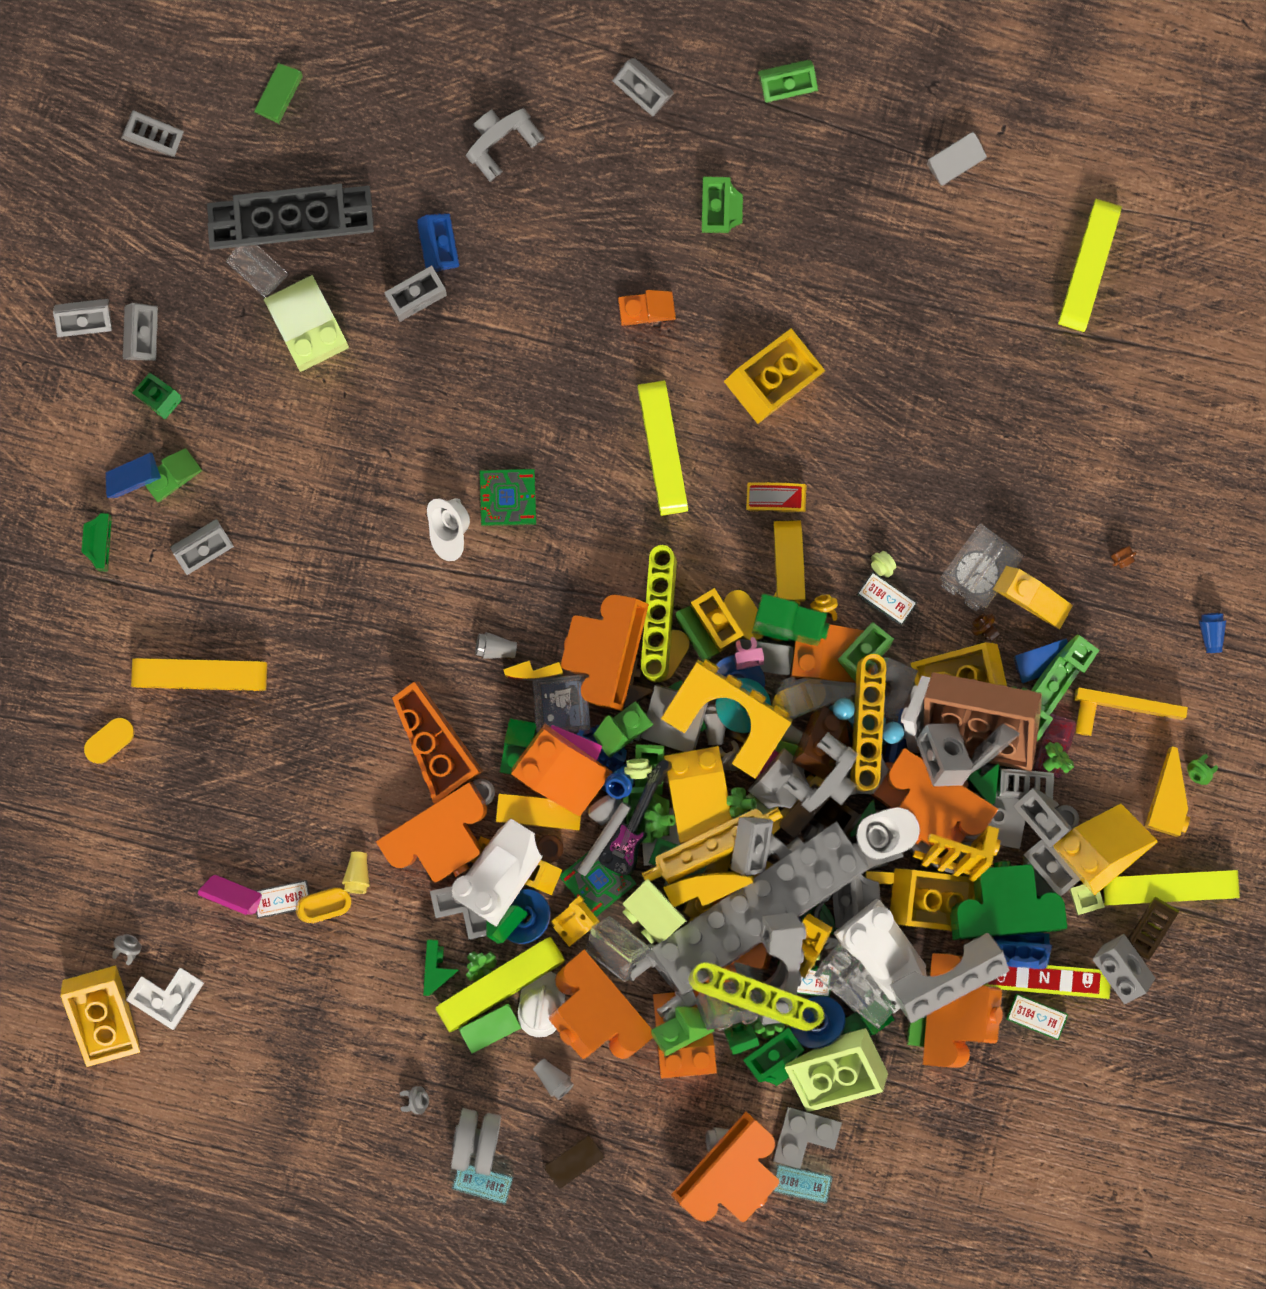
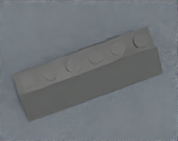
[207,183,374,250]

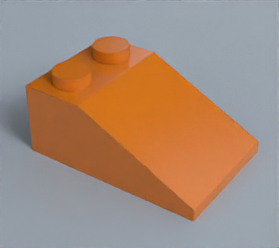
[790,624,875,686]
[511,724,612,817]
[653,990,717,1078]

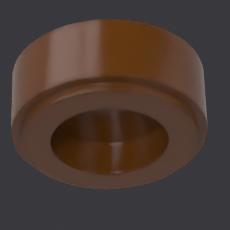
[536,835,564,863]

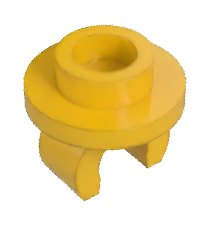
[810,595,838,621]

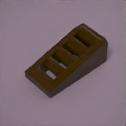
[1128,897,1179,960]

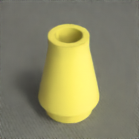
[342,852,370,894]

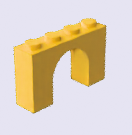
[661,659,792,779]

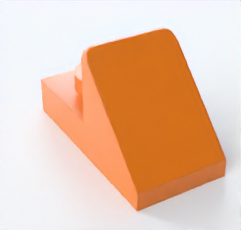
[618,290,676,326]

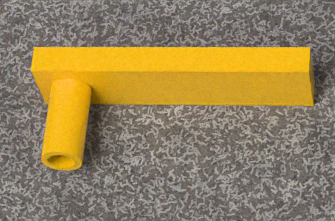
[1073,688,1188,736]

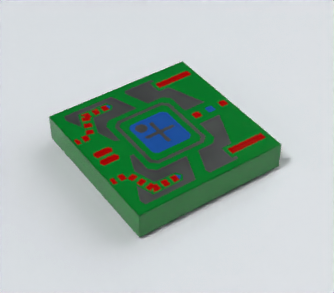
[480,469,536,526]
[560,851,637,917]

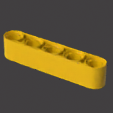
[850,654,886,792]
[131,658,267,691]

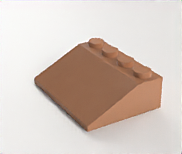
[924,672,1042,772]

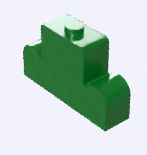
[752,594,830,646]
[950,861,1068,940]

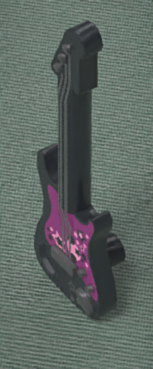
[599,760,672,875]

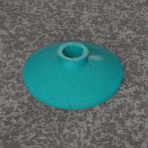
[715,678,771,733]

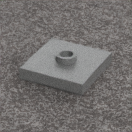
[641,684,708,752]
[965,790,1025,849]

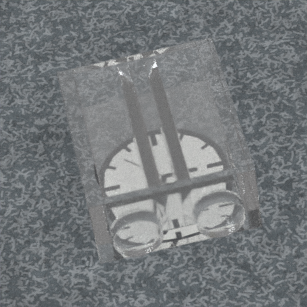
[939,523,1025,611]

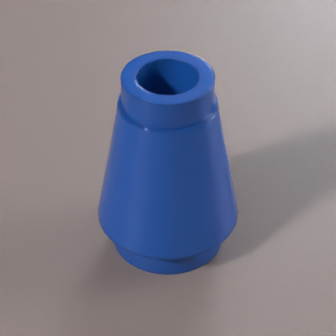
[1199,613,1227,653]
[605,764,634,799]

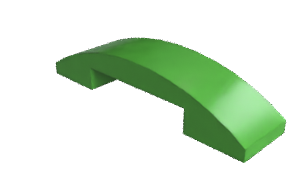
[1031,634,1100,741]

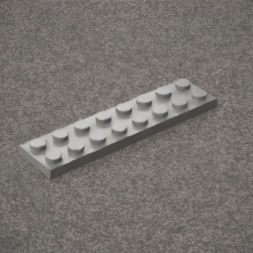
[652,822,868,996]

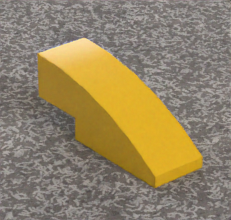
[773,521,805,602]
[496,794,581,830]
[663,871,755,907]

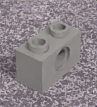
[384,266,447,322]
[916,723,974,786]
[1093,934,1156,1004]

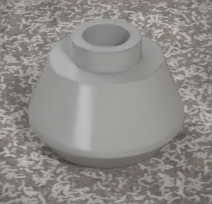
[588,795,622,826]

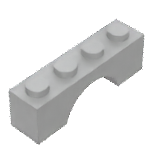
[754,912,806,1025]
[890,933,1009,1023]

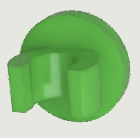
[1187,754,1218,785]

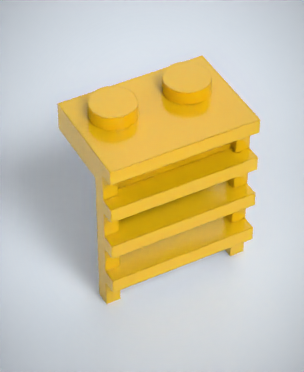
[913,826,1001,882]

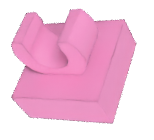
[734,637,764,670]

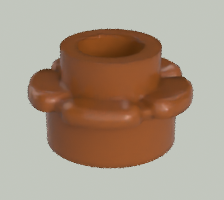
[1110,545,1137,569]

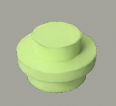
[871,551,896,577]
[624,758,652,779]

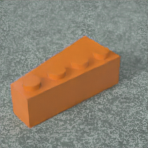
[392,682,483,804]

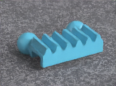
[829,698,904,746]

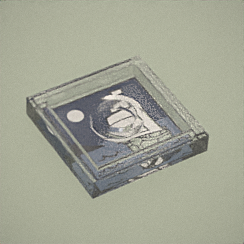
[533,674,590,735]

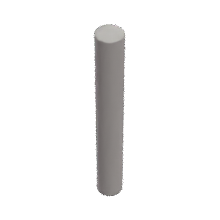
[577,801,631,876]

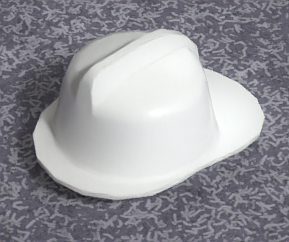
[427,498,470,561]
[857,807,920,859]
[518,972,565,1037]

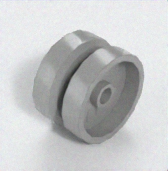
[451,1108,502,1176]

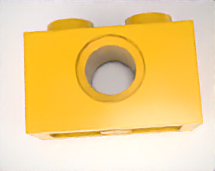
[690,588,744,652]

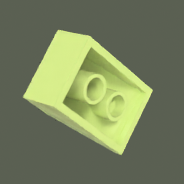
[264,275,349,372]
[622,879,686,944]
[785,1028,888,1112]

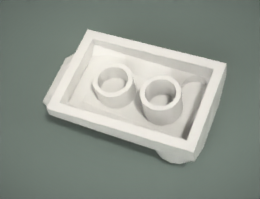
[451,818,543,926]
[834,899,926,1001]

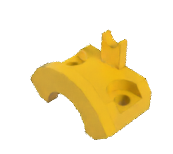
[551,896,599,947]

